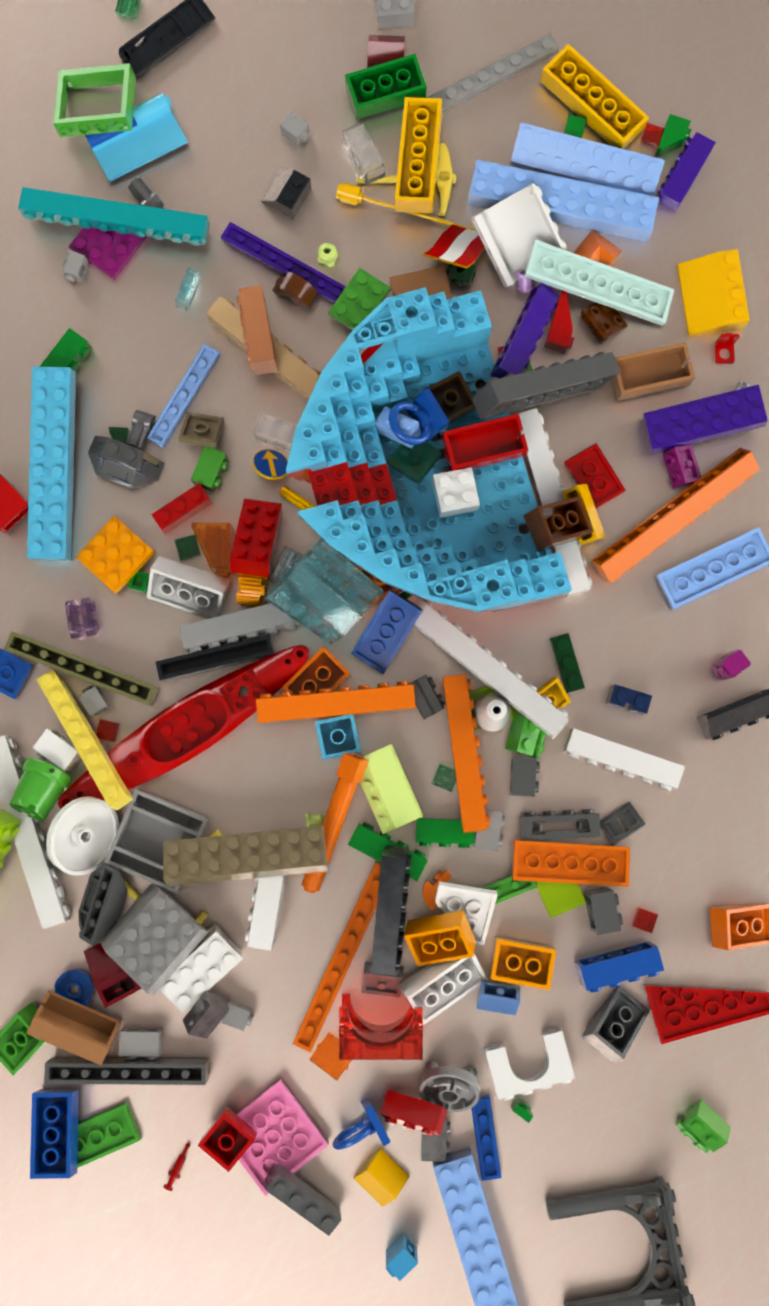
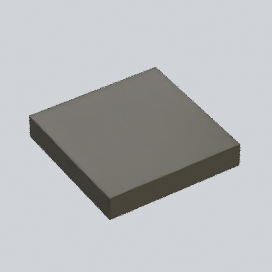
[178,412,224,448]

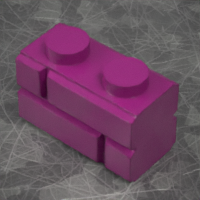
[712,649,751,680]

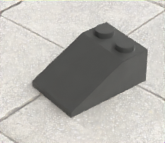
[582,986,650,1062]

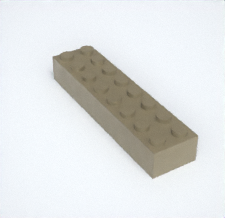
[163,826,328,887]

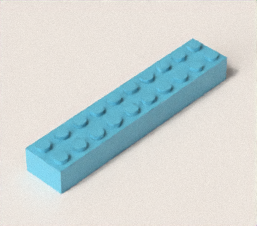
[27,367,76,561]

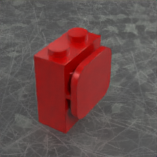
[0,474,28,534]

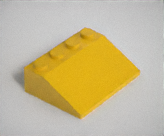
[677,249,750,336]

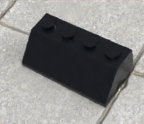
[696,689,769,740]

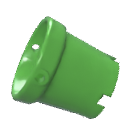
[9,758,73,821]

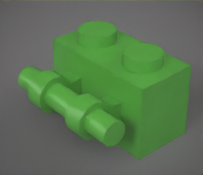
[505,712,547,759]
[675,1099,731,1153]

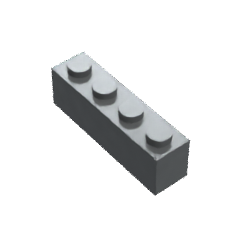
[265,1163,342,1236]

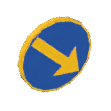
[252,449,288,480]

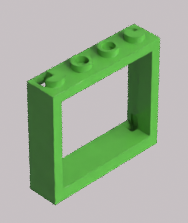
[53,63,136,137]

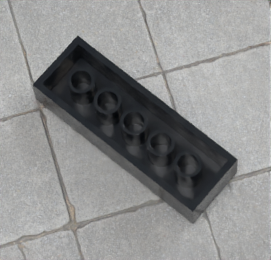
[371,845,412,976]

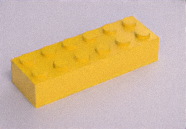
[540,44,649,149]
[395,97,443,213]

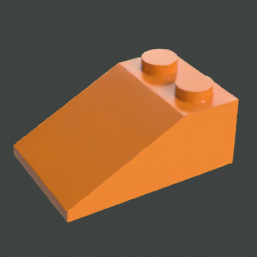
[710,903,769,951]

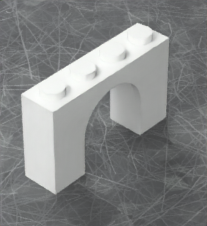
[484,1027,575,1101]

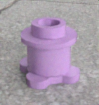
[515,270,535,293]

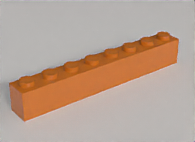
[443,674,490,834]
[256,681,416,723]

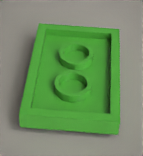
[328,267,391,331]

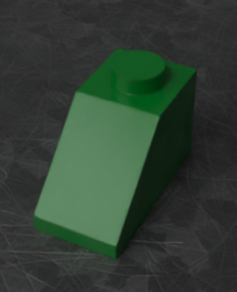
[654,114,692,157]

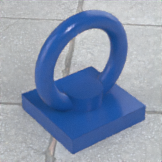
[389,389,450,445]
[332,1098,391,1150]

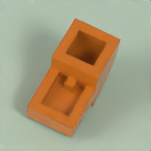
[422,870,452,911]

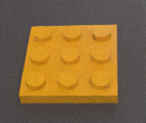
[76,516,155,594]

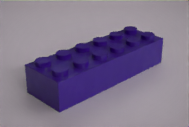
[643,384,768,455]

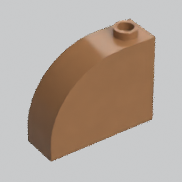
[389,265,452,299]

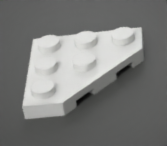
[435,881,497,945]

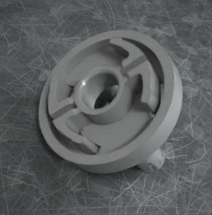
[419,1061,480,1112]

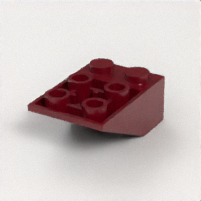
[83,943,142,1008]

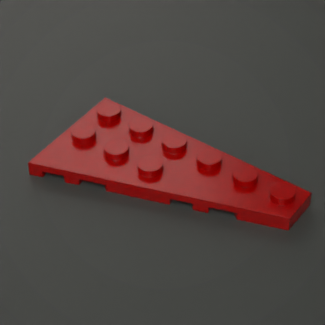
[643,985,769,1044]

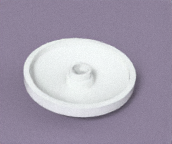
[46,796,120,875]

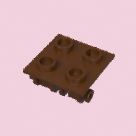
[581,302,628,343]

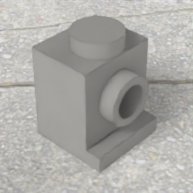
[62,249,89,283]

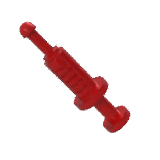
[163,1143,190,1191]

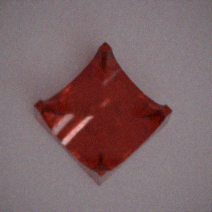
[339,993,423,1060]

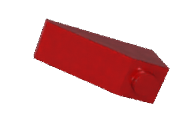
[544,290,574,354]

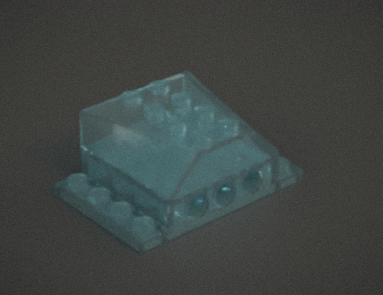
[264,538,385,644]

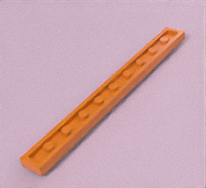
[293,861,381,1053]

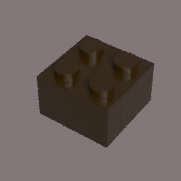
[425,371,476,426]

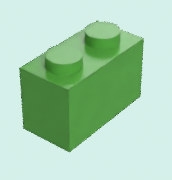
[190,446,229,492]

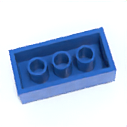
[574,941,664,993]
[30,1089,79,1179]

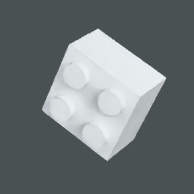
[432,467,480,518]
[33,729,82,772]

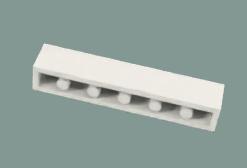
[564,728,685,791]

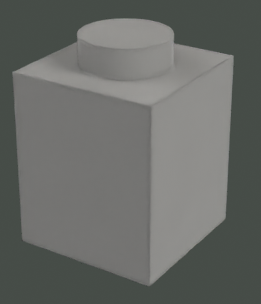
[280,112,310,147]
[78,686,111,717]
[221,1000,254,1031]

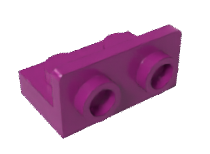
[663,445,701,489]

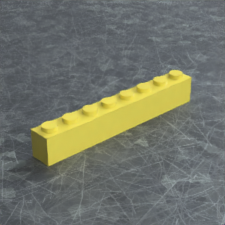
[36,669,133,810]

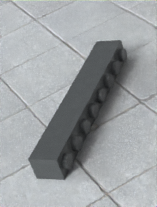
[44,1057,209,1085]

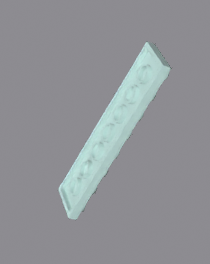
[524,240,674,326]

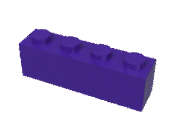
[657,132,716,212]

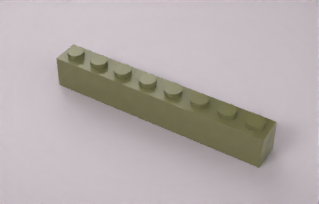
[4,631,160,706]

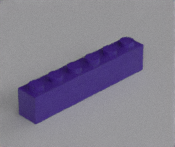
[490,283,559,379]

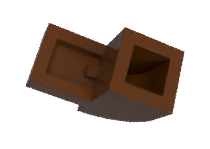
[272,272,318,308]

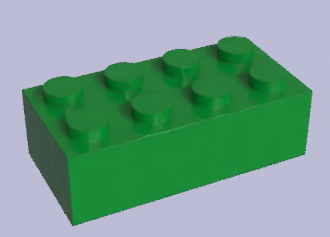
[345,54,427,120]

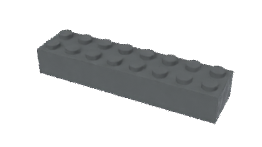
[472,352,621,420]

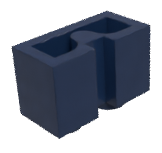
[606,684,652,715]

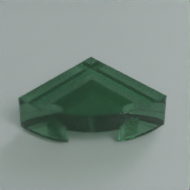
[109,427,129,444]

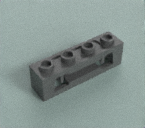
[519,809,601,841]

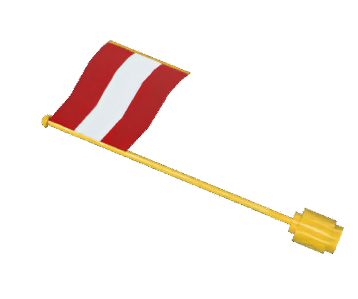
[336,182,485,269]

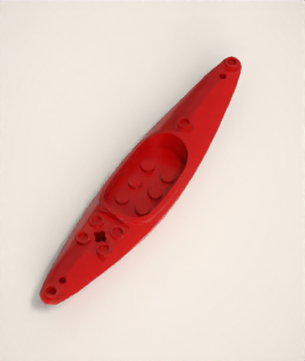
[58,645,310,809]

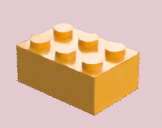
[404,910,476,966]
[489,936,556,990]

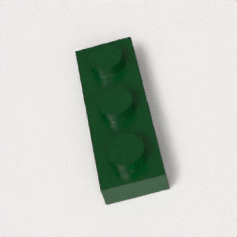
[549,633,585,693]

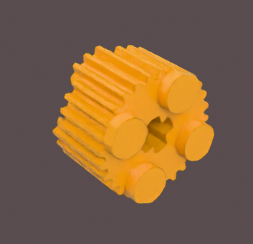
[236,574,269,607]

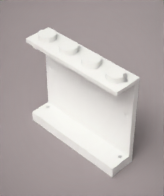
[471,183,567,287]

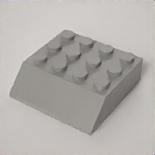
[104,789,208,893]
[100,883,209,995]

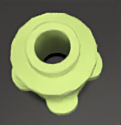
[317,243,338,268]
[305,812,325,827]

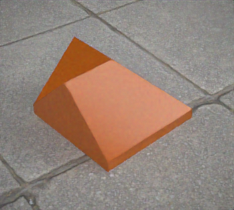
[574,229,622,266]

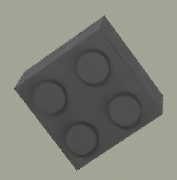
[584,887,623,935]

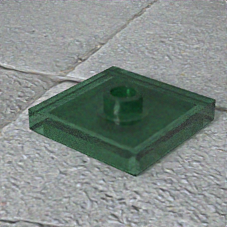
[387,442,442,485]

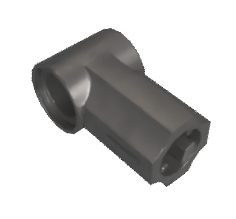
[128,178,164,208]
[126,410,156,450]

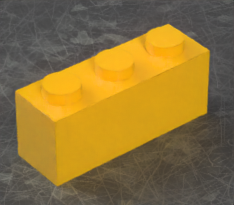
[562,484,606,546]

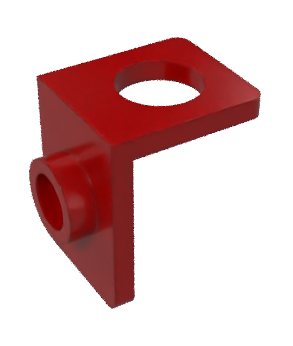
[715,333,740,364]

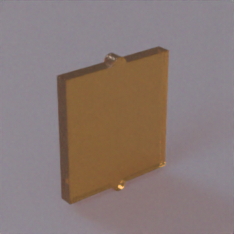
[309,1033,356,1081]

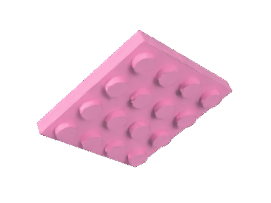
[237,1078,329,1196]

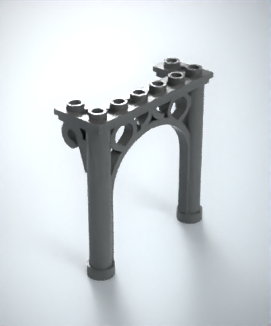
[545,1176,695,1306]

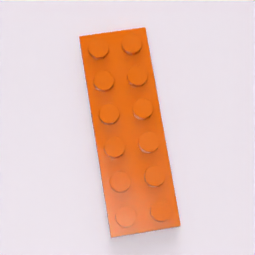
[512,840,630,887]

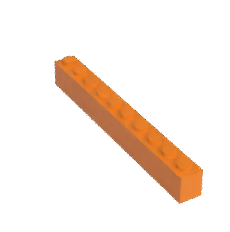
[592,448,760,583]

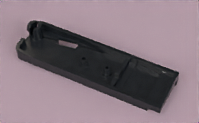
[119,0,215,76]

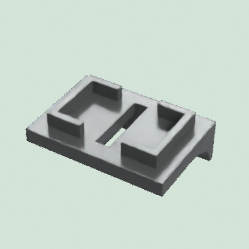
[600,802,646,846]

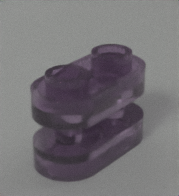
[65,597,99,639]

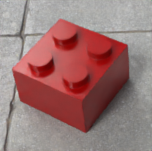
[198,1107,258,1172]

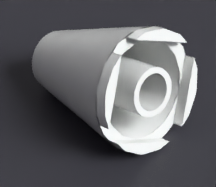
[473,693,512,732]

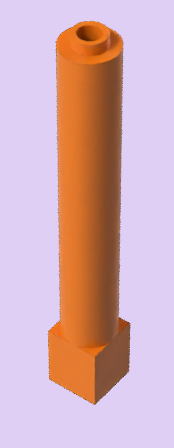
[301,753,369,893]

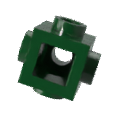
[447,264,477,288]

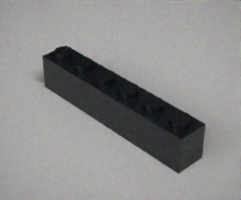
[156,635,275,682]

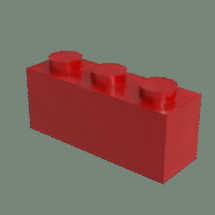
[151,483,213,534]
[380,1090,447,1137]

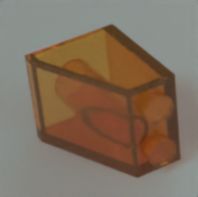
[191,523,235,578]

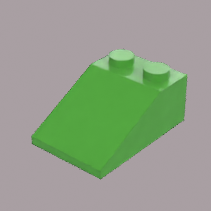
[0,1002,47,1076]

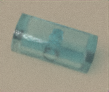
[175,267,202,311]

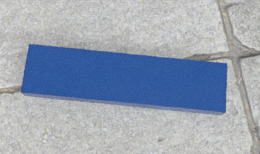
[471,1095,502,1181]

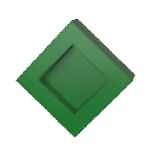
[127,571,150,594]
[511,1099,533,1123]

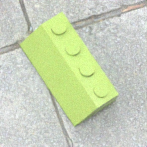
[360,744,423,834]

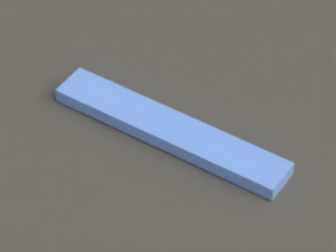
[147,343,221,449]

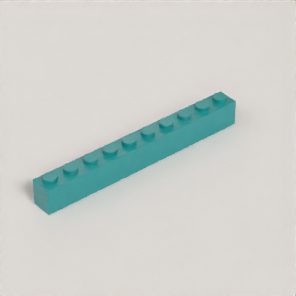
[18,187,210,246]

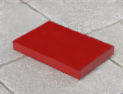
[564,443,626,509]

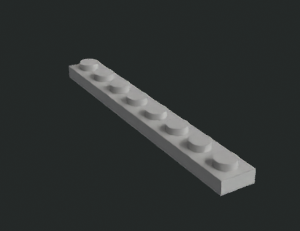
[427,33,559,112]

